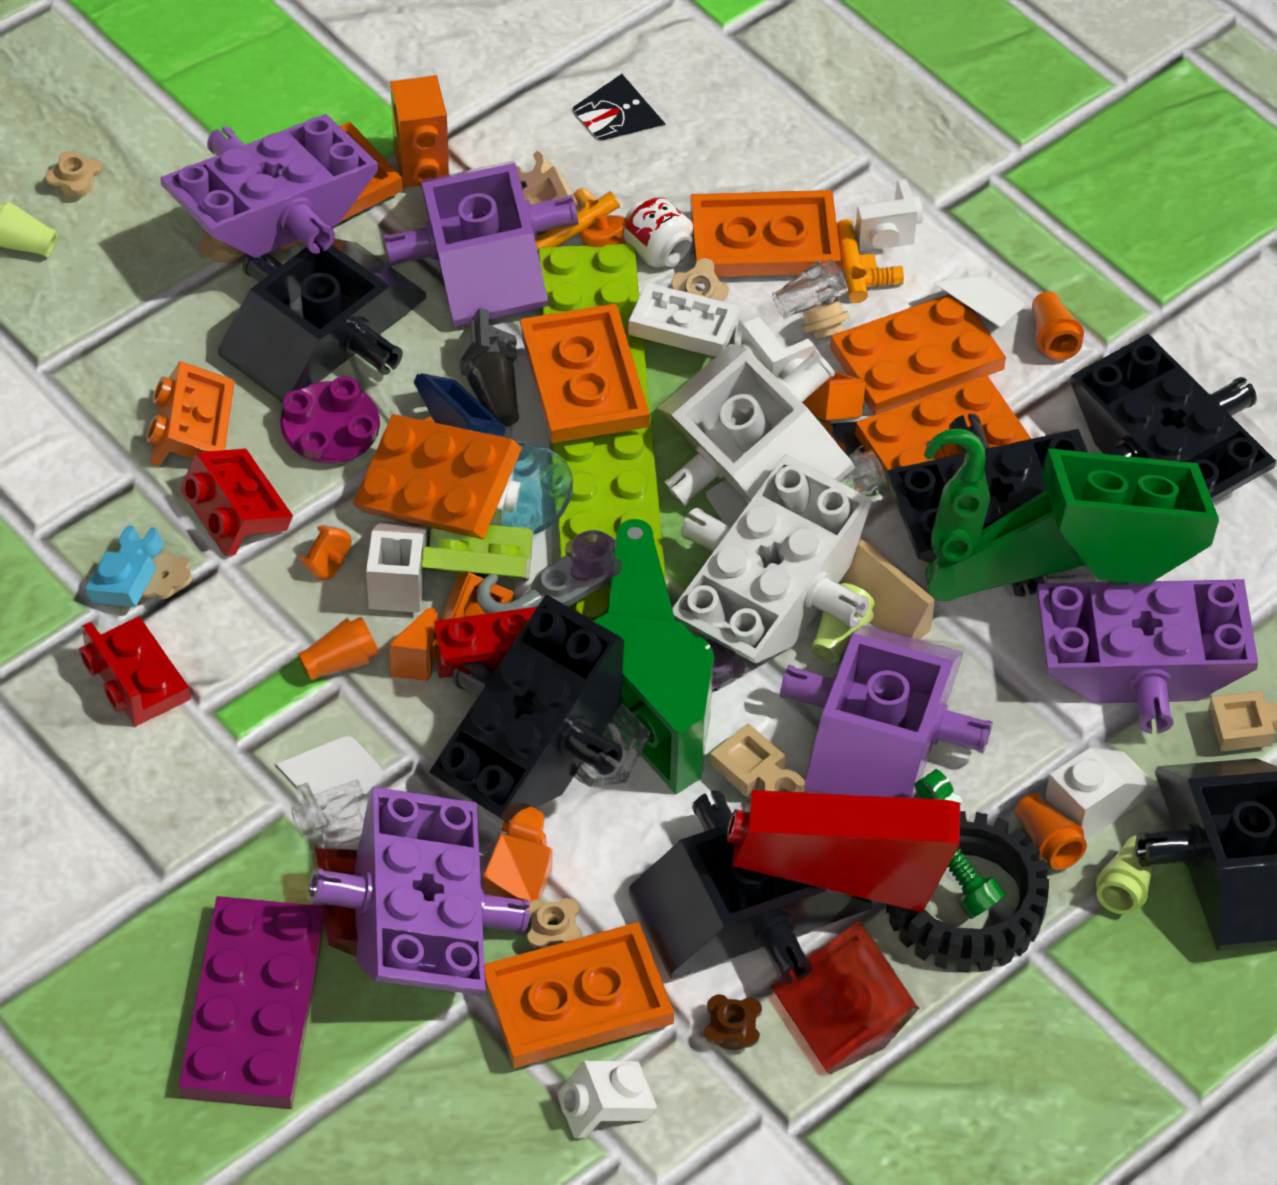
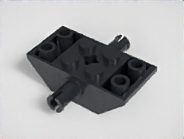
[218,238,426,403]
[1070,334,1277,502]
[886,414,1088,597]
[428,594,624,822]
[1135,758,1277,952]
[629,790,873,984]

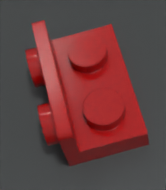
[181,448,293,556]
[434,607,537,678]
[79,616,191,727]

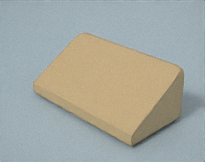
[838,539,935,640]

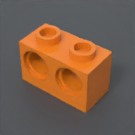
[390,75,449,188]

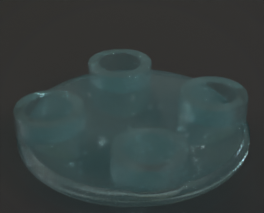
[501,442,573,535]

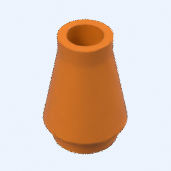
[1032,292,1084,361]
[297,617,379,681]
[1015,793,1087,870]

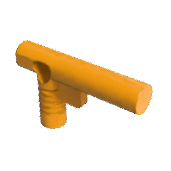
[535,188,620,256]
[837,219,904,303]

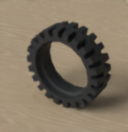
[885,811,1049,973]

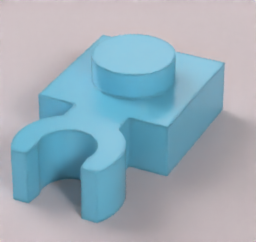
[84,525,163,607]

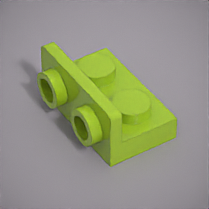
[422,525,534,580]

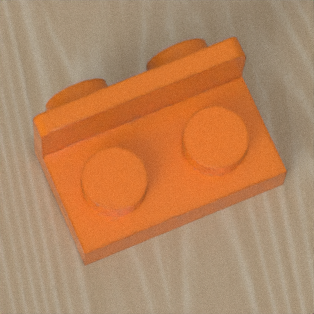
[147,361,235,466]

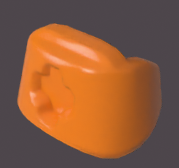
[579,214,627,248]
[300,525,352,580]
[501,807,547,846]

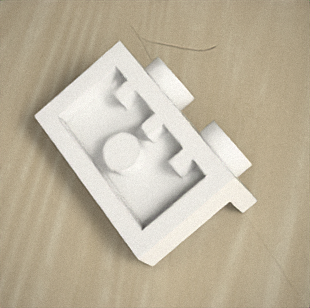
[628,282,740,357]

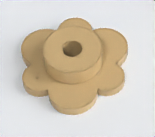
[141,553,192,599]

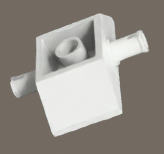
[657,344,855,506]
[672,454,871,664]

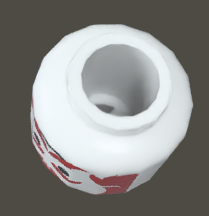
[623,197,694,268]

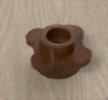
[704,994,762,1050]

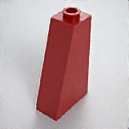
[727,790,960,913]

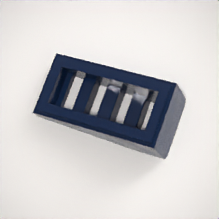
[413,373,506,437]

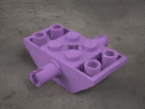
[160,114,378,258]
[384,161,579,327]
[1036,579,1258,734]
[780,625,993,798]
[308,787,530,996]

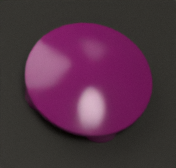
[280,376,380,464]

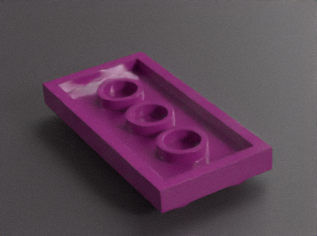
[178,896,326,1109]

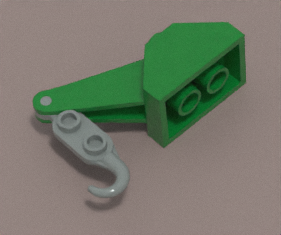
[477,519,715,794]

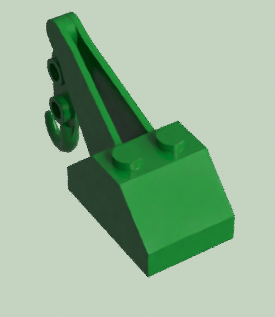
[924,429,1219,601]

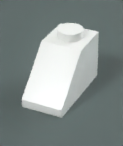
[1045,747,1159,840]

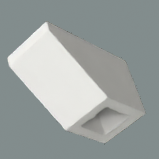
[366,522,430,612]

